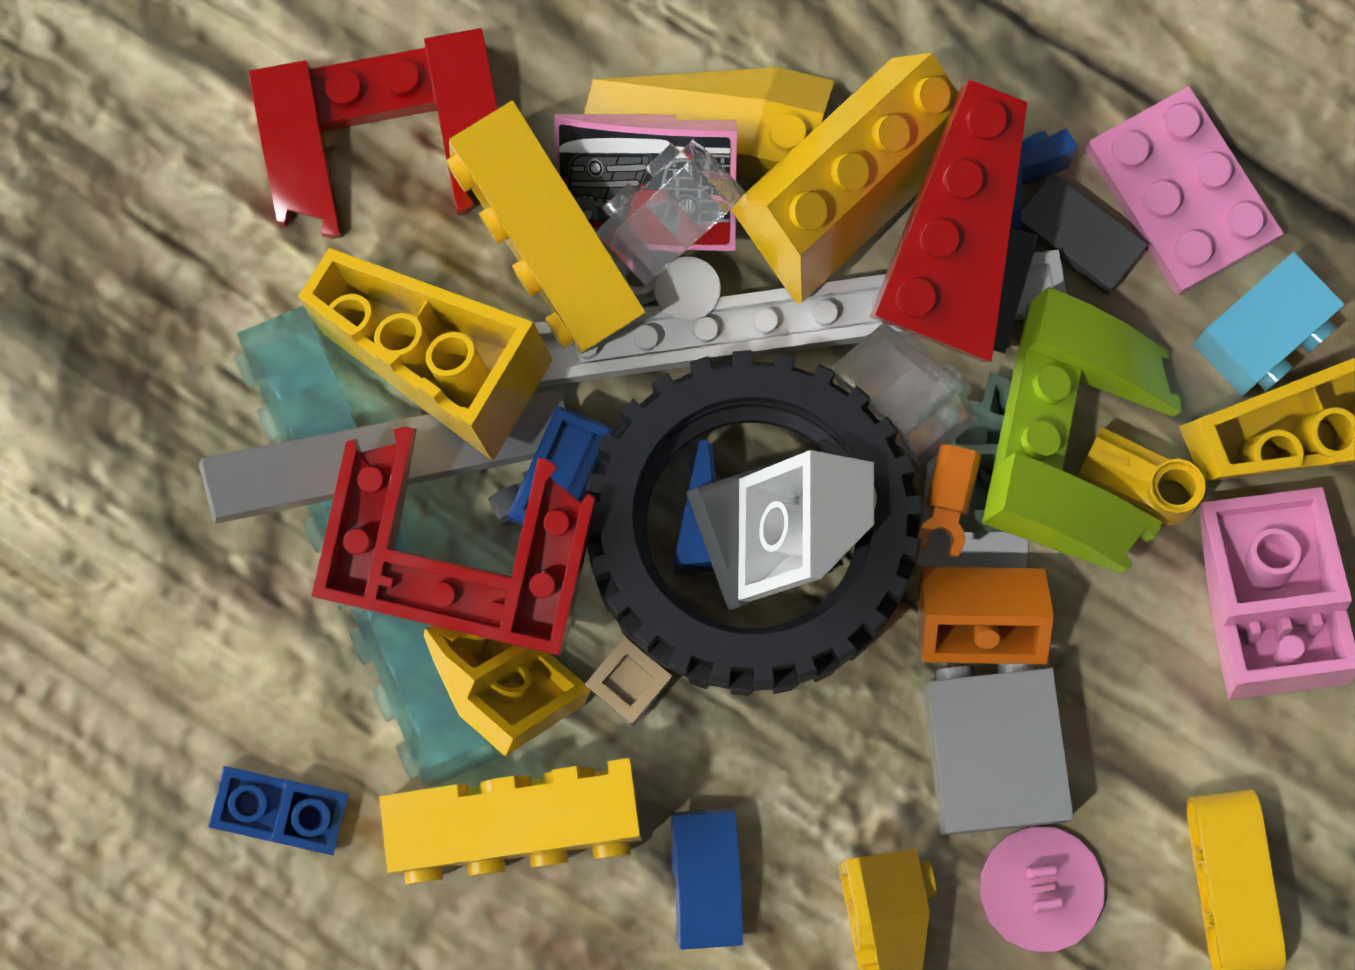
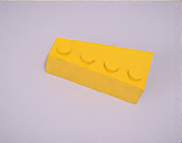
[445,100,646,355]
[298,248,553,461]
[1179,358,1355,482]
[379,758,643,885]

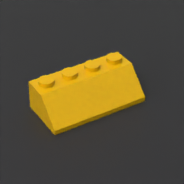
[729,52,958,303]

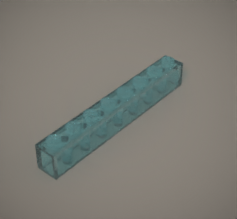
[234,305,498,788]

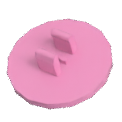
[980,826,1104,952]

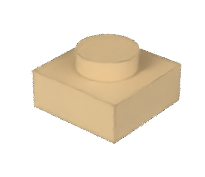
[585,636,672,726]

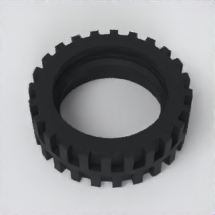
[585,350,923,696]

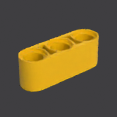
[1187,789,1286,970]

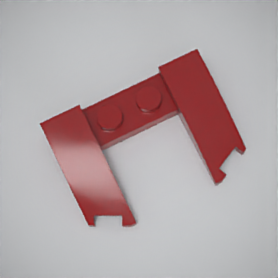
[248,28,498,239]
[311,427,596,655]

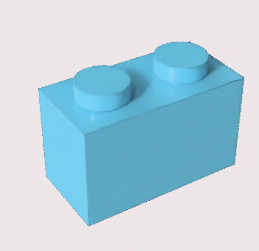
[1193,252,1345,397]

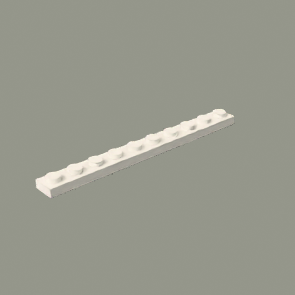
[534,250,1067,388]

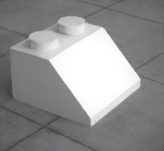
[738,450,877,602]

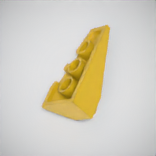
[584,67,835,181]
[838,848,937,970]

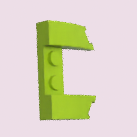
[982,286,1182,574]

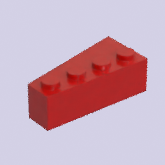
[869,79,1028,362]

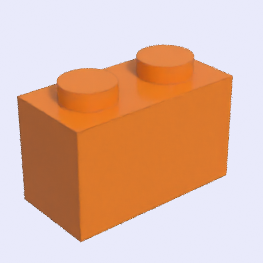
[917,566,1054,664]

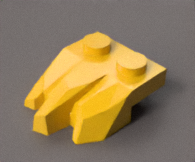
[424,626,591,756]

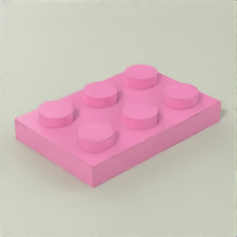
[1084,86,1284,297]

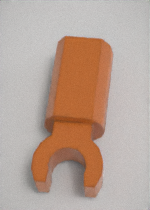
[916,444,982,558]

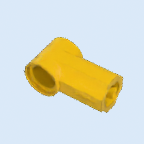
[1077,427,1206,526]

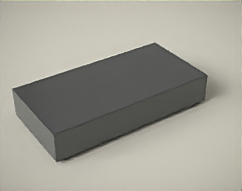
[1021,173,1148,295]

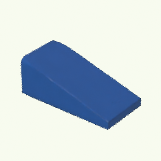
[673,440,715,574]

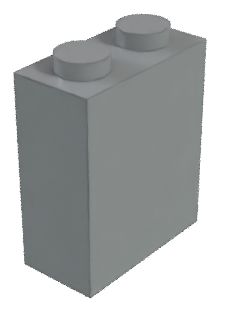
[922,664,1074,836]

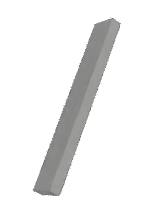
[199,389,565,524]

